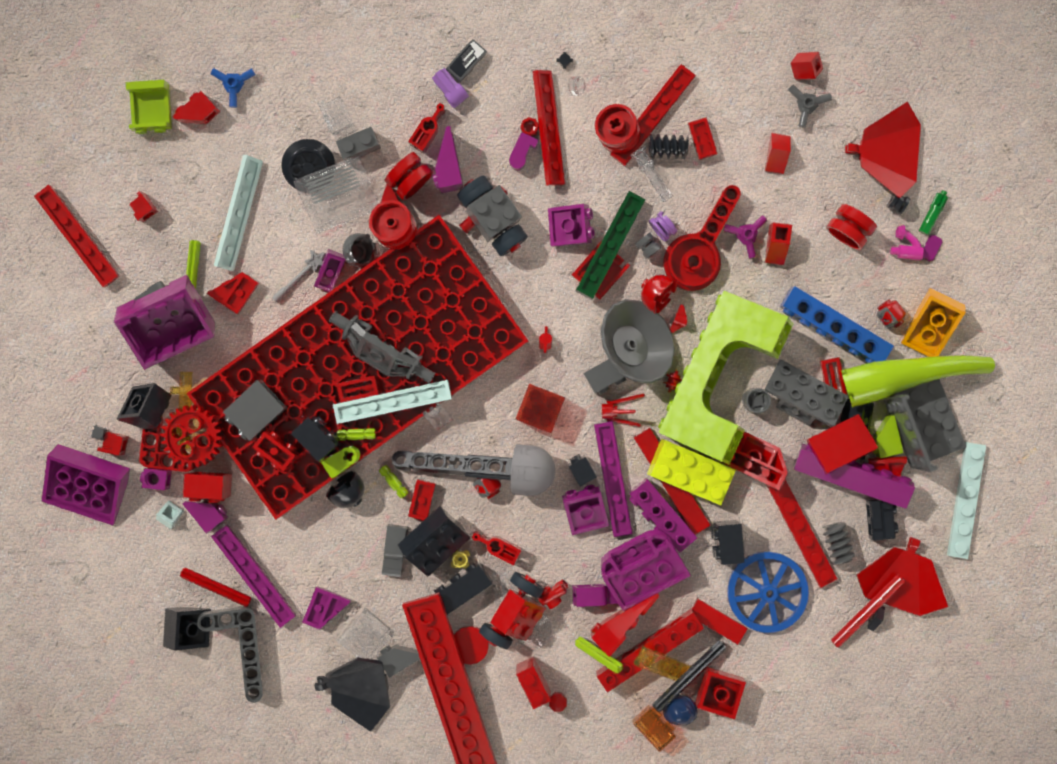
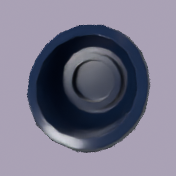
[663,694,698,726]

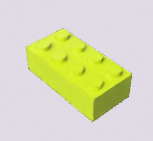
[647,439,736,505]

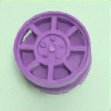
[649,211,678,242]

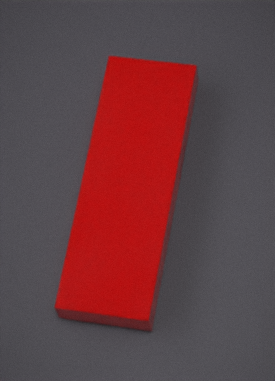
[692,598,748,645]

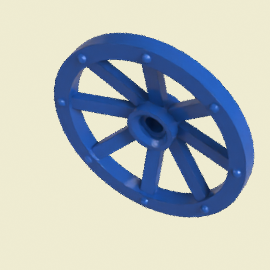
[727,551,809,633]

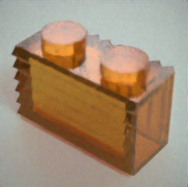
[632,705,676,752]

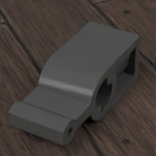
[382,524,408,577]

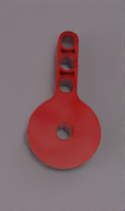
[663,185,741,291]

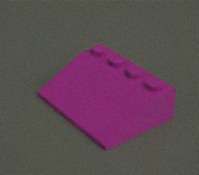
[41,444,130,526]

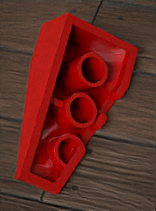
[590,593,660,657]

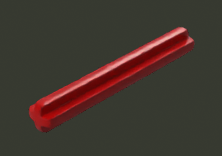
[180,568,252,607]

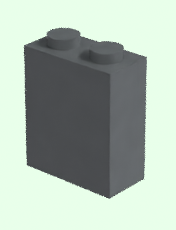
[223,380,288,441]

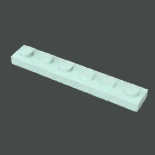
[214,155,263,271]
[333,380,452,424]
[947,442,986,559]

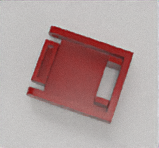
[571,240,630,300]

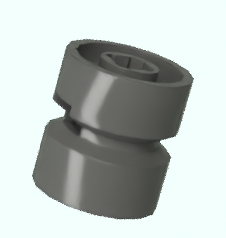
[742,388,771,413]

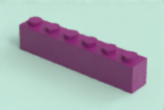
[794,443,915,509]

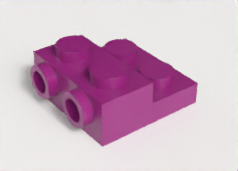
[548,203,595,247]
[562,485,609,536]

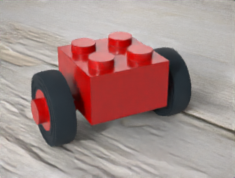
[479,572,546,649]

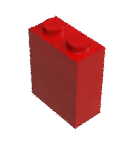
[516,656,551,710]

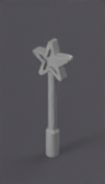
[272,250,325,303]

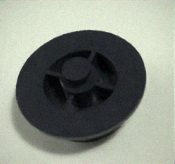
[281,139,336,192]

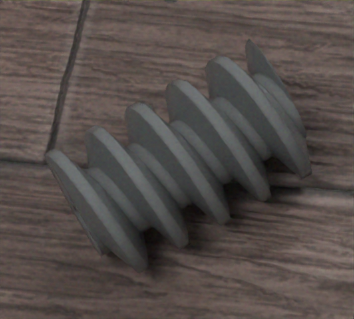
[822,522,855,565]

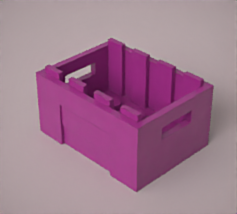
[114,275,215,370]

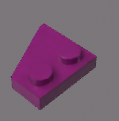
[302,586,351,630]

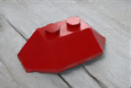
[711,432,788,491]

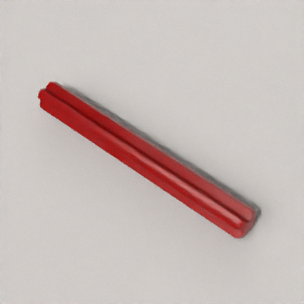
[831,575,905,648]

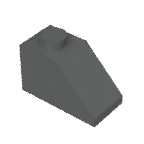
[377,644,420,678]

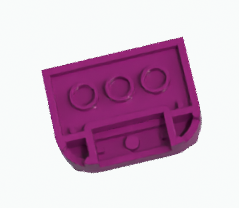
[601,529,691,611]

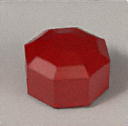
[520,117,539,137]
[549,692,567,712]

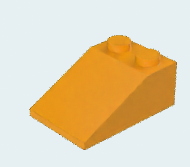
[901,288,966,357]

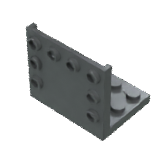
[884,379,966,472]

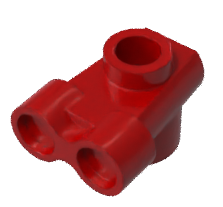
[538,579,568,609]

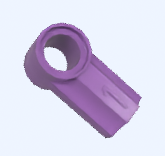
[432,68,469,108]

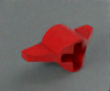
[670,304,688,333]
[539,326,552,353]

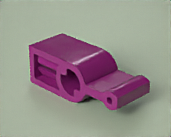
[572,584,618,607]

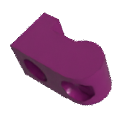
[509,132,539,171]

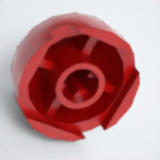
[641,274,678,314]

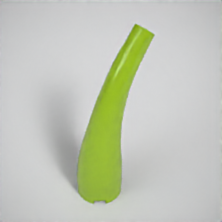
[841,355,995,408]

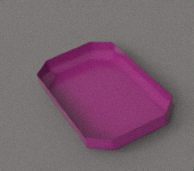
[923,235,943,262]

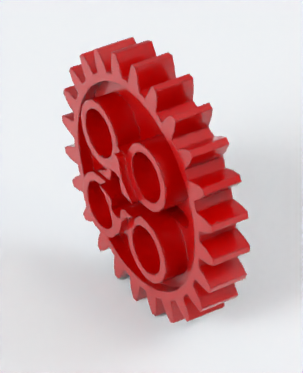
[160,404,224,468]

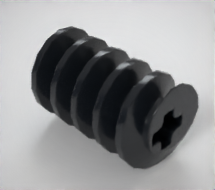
[649,134,689,160]

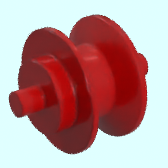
[663,370,682,393]

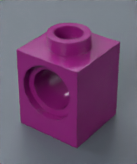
[140,468,172,490]

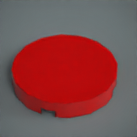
[454,626,489,665]

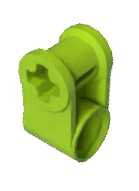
[321,446,360,479]

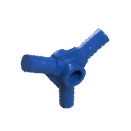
[210,68,256,108]

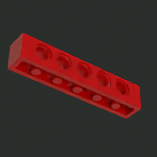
[596,608,704,693]

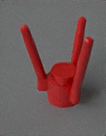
[602,393,645,427]

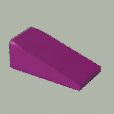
[314,249,346,292]

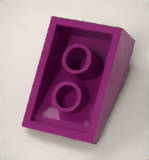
[433,126,464,193]

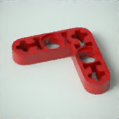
[139,417,196,472]

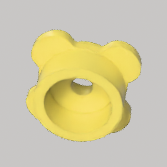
[451,550,470,569]

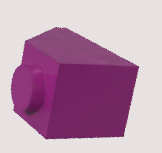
[182,500,229,534]

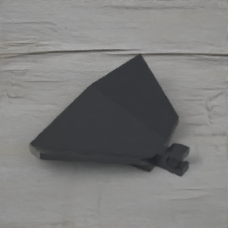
[314,657,391,732]

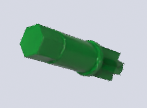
[919,190,949,235]

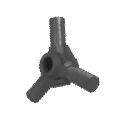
[788,84,832,128]

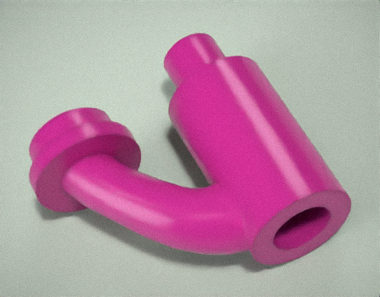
[890,225,924,261]

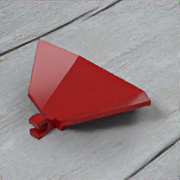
[845,101,921,198]
[856,537,949,616]

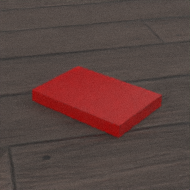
[807,414,878,474]

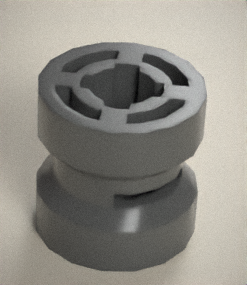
[635,233,662,259]

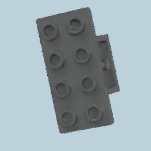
[764,360,848,427]

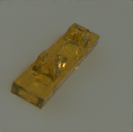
[170,371,193,449]
[633,646,691,681]

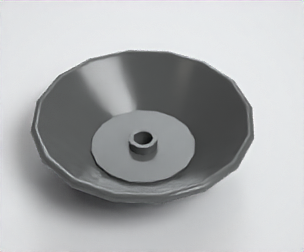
[600,299,675,384]

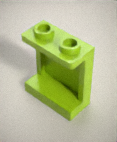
[125,79,172,134]

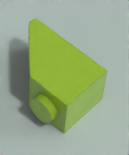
[872,415,903,458]

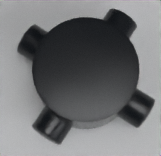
[556,52,573,69]

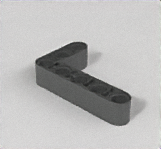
[198,606,263,703]

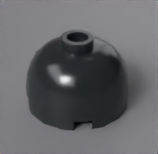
[326,471,365,508]

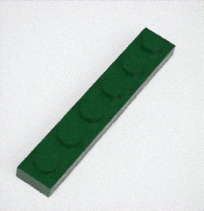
[575,191,646,300]

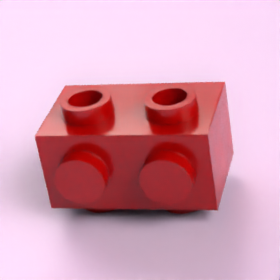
[253,430,300,471]

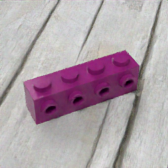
[629,478,697,553]

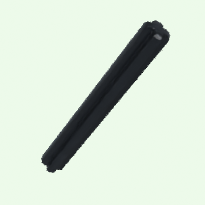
[652,640,727,712]

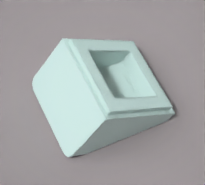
[156,500,184,529]

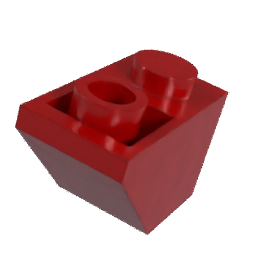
[173,91,221,124]
[764,222,792,265]

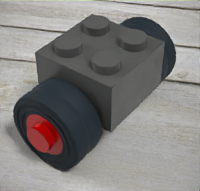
[457,175,528,257]

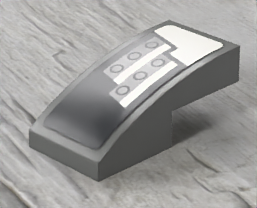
[446,39,487,82]

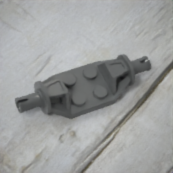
[329,311,436,383]

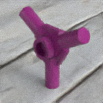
[723,215,767,258]

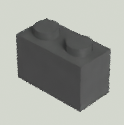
[336,127,381,163]
[583,359,627,395]

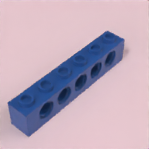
[780,286,894,363]

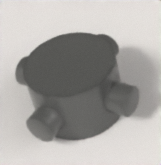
[91,425,107,441]

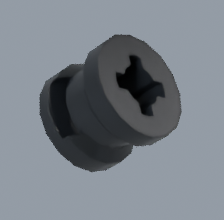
[886,194,911,215]

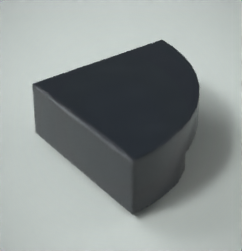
[867,606,885,631]

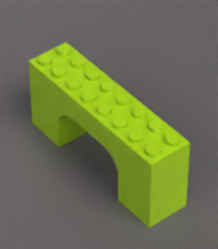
[658,291,794,465]

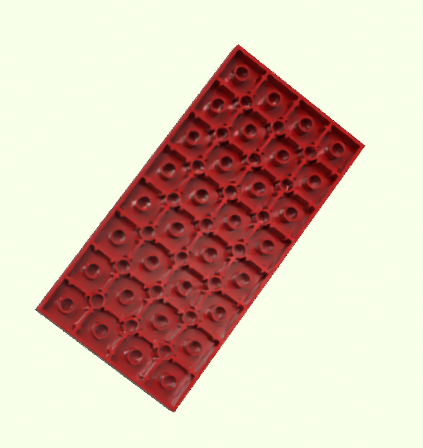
[186,215,529,520]

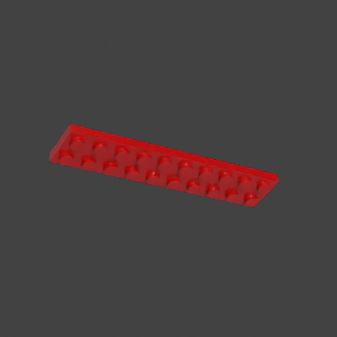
[402,592,497,764]

